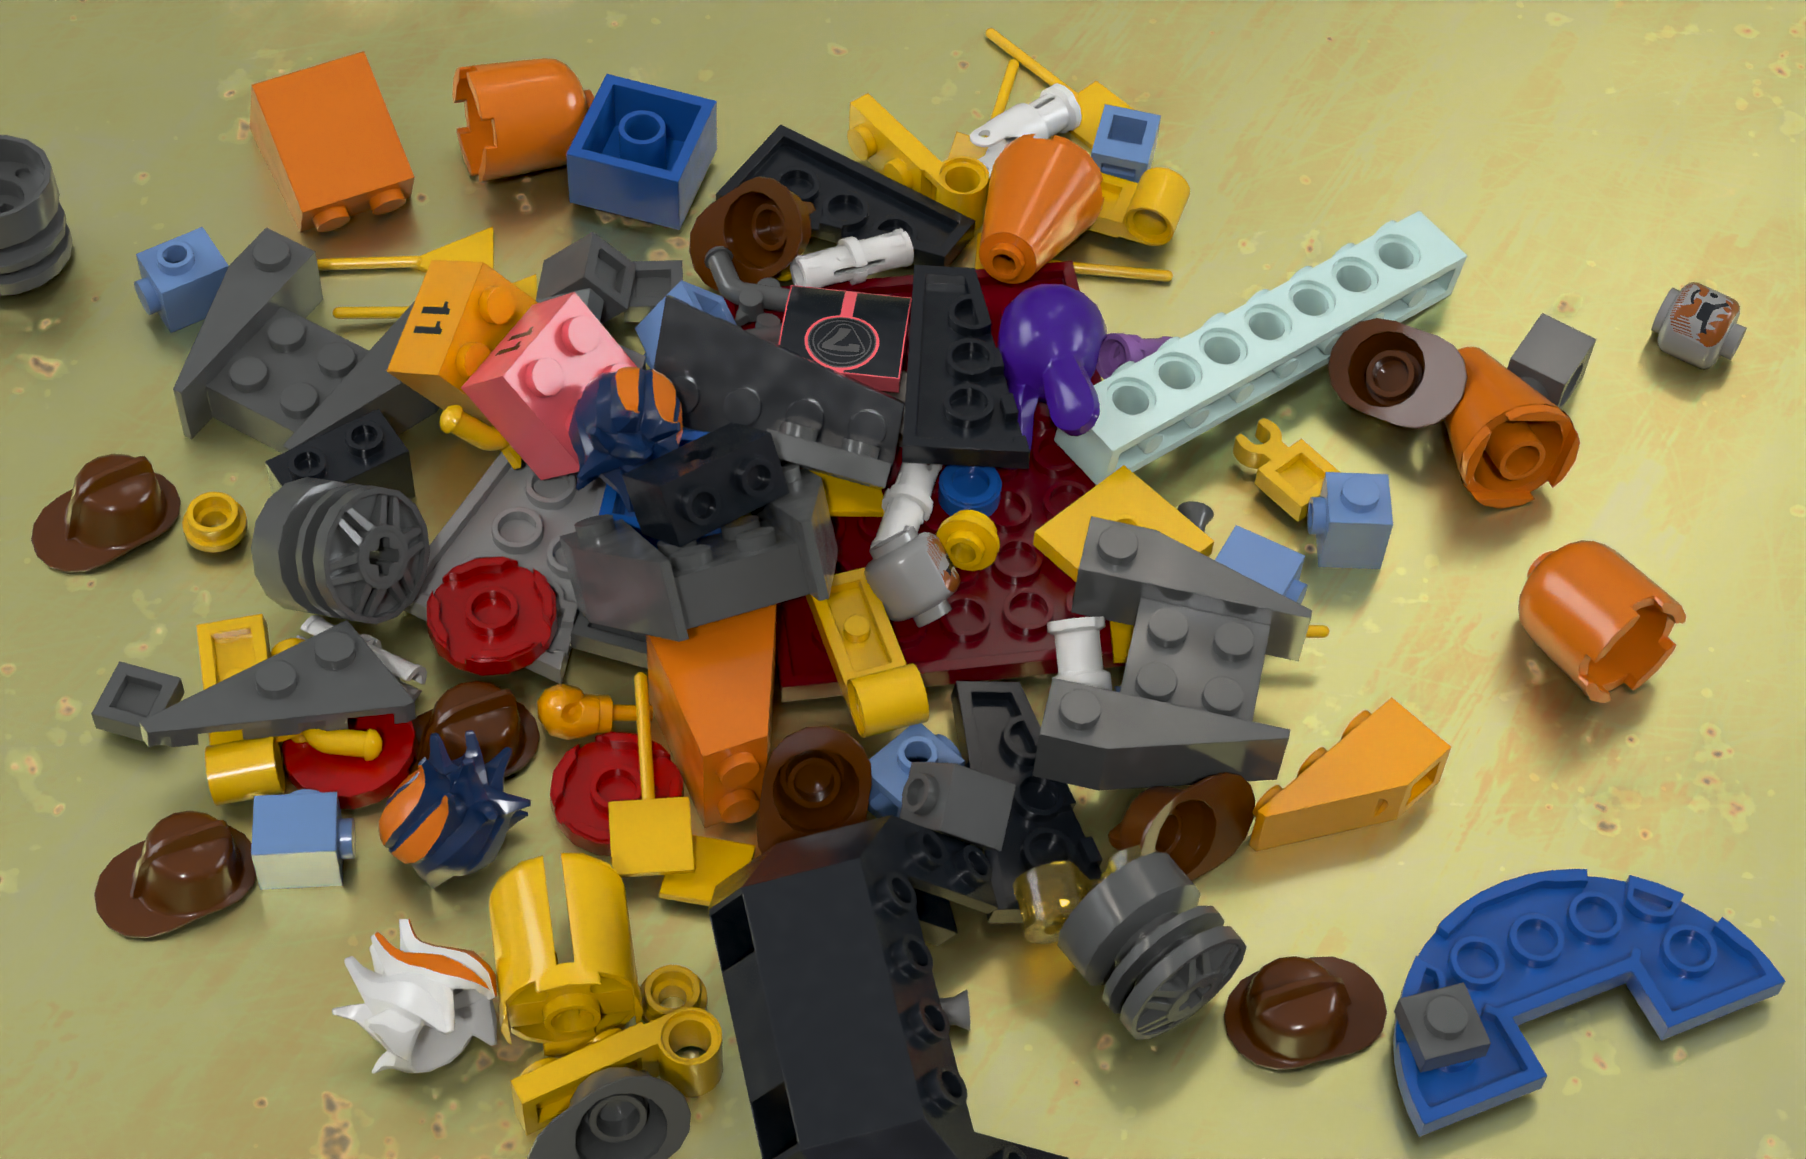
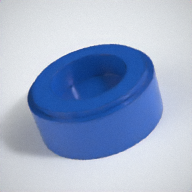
[938,465,1002,517]

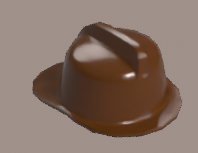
[689,176,816,293]
[1328,318,1468,429]
[31,454,181,573]
[408,681,540,777]
[757,726,872,854]
[1108,772,1256,881]
[94,811,256,938]
[1224,956,1387,1070]

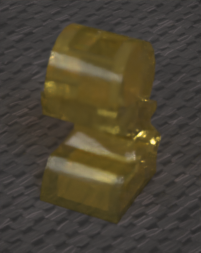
[1013,845,1142,944]

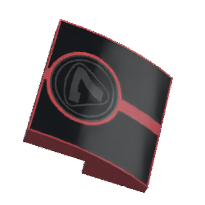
[778,285,912,393]

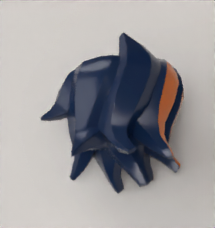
[568,367,683,513]
[378,730,531,889]

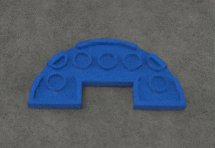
[1393,869,1786,1137]

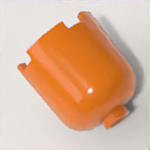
[452,58,594,182]
[1518,540,1686,704]

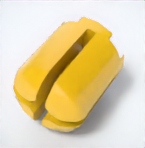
[489,853,644,1057]

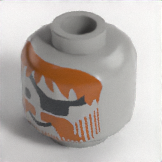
[1651,282,1747,370]
[864,526,961,628]

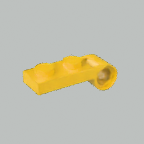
[847,93,989,231]
[1088,167,1190,246]
[806,567,929,738]
[196,614,286,806]
[510,1007,723,1136]

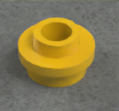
[182,492,248,553]
[936,510,1000,571]
[640,965,708,1023]

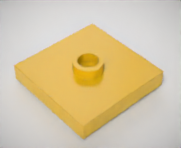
[1033,465,1214,582]

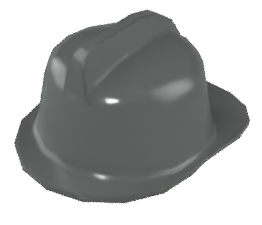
[527,1067,691,1159]

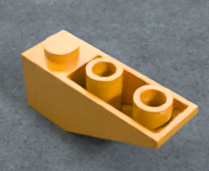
[1249,697,1451,851]

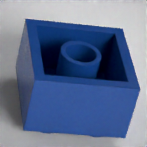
[566,74,717,230]

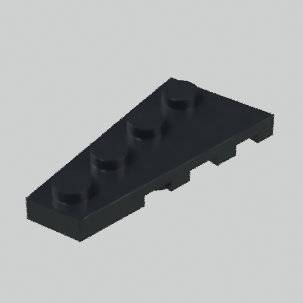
[716,124,975,267]
[902,265,1030,469]
[654,295,905,466]
[951,681,1105,923]

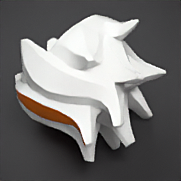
[332,919,498,1074]

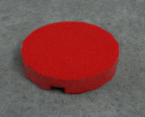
[427,556,558,676]
[282,714,419,810]
[550,732,684,856]

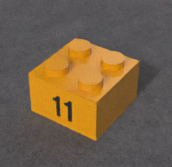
[386,260,538,426]

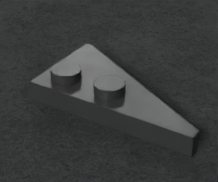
[139,620,416,747]

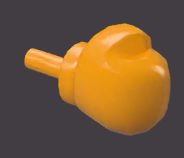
[537,684,653,740]

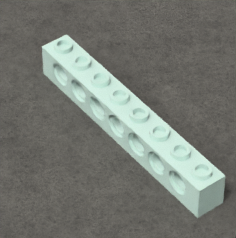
[1054,211,1467,485]

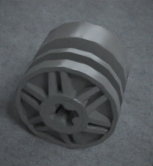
[0,135,73,296]
[251,477,430,624]
[1057,852,1247,1040]

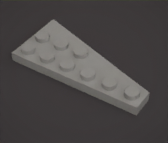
[404,345,646,684]

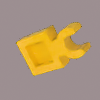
[1233,418,1341,522]

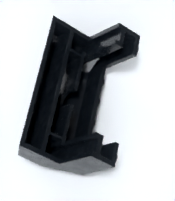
[708,815,1068,1159]

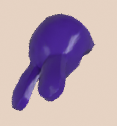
[997,284,1107,470]

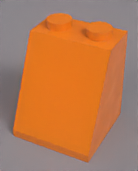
[250,51,415,232]
[646,604,776,828]

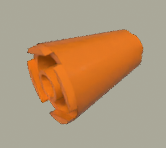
[979,134,1104,284]
[1444,347,1580,509]

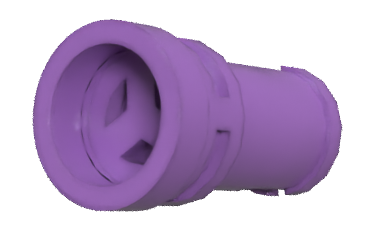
[1096,333,1173,379]

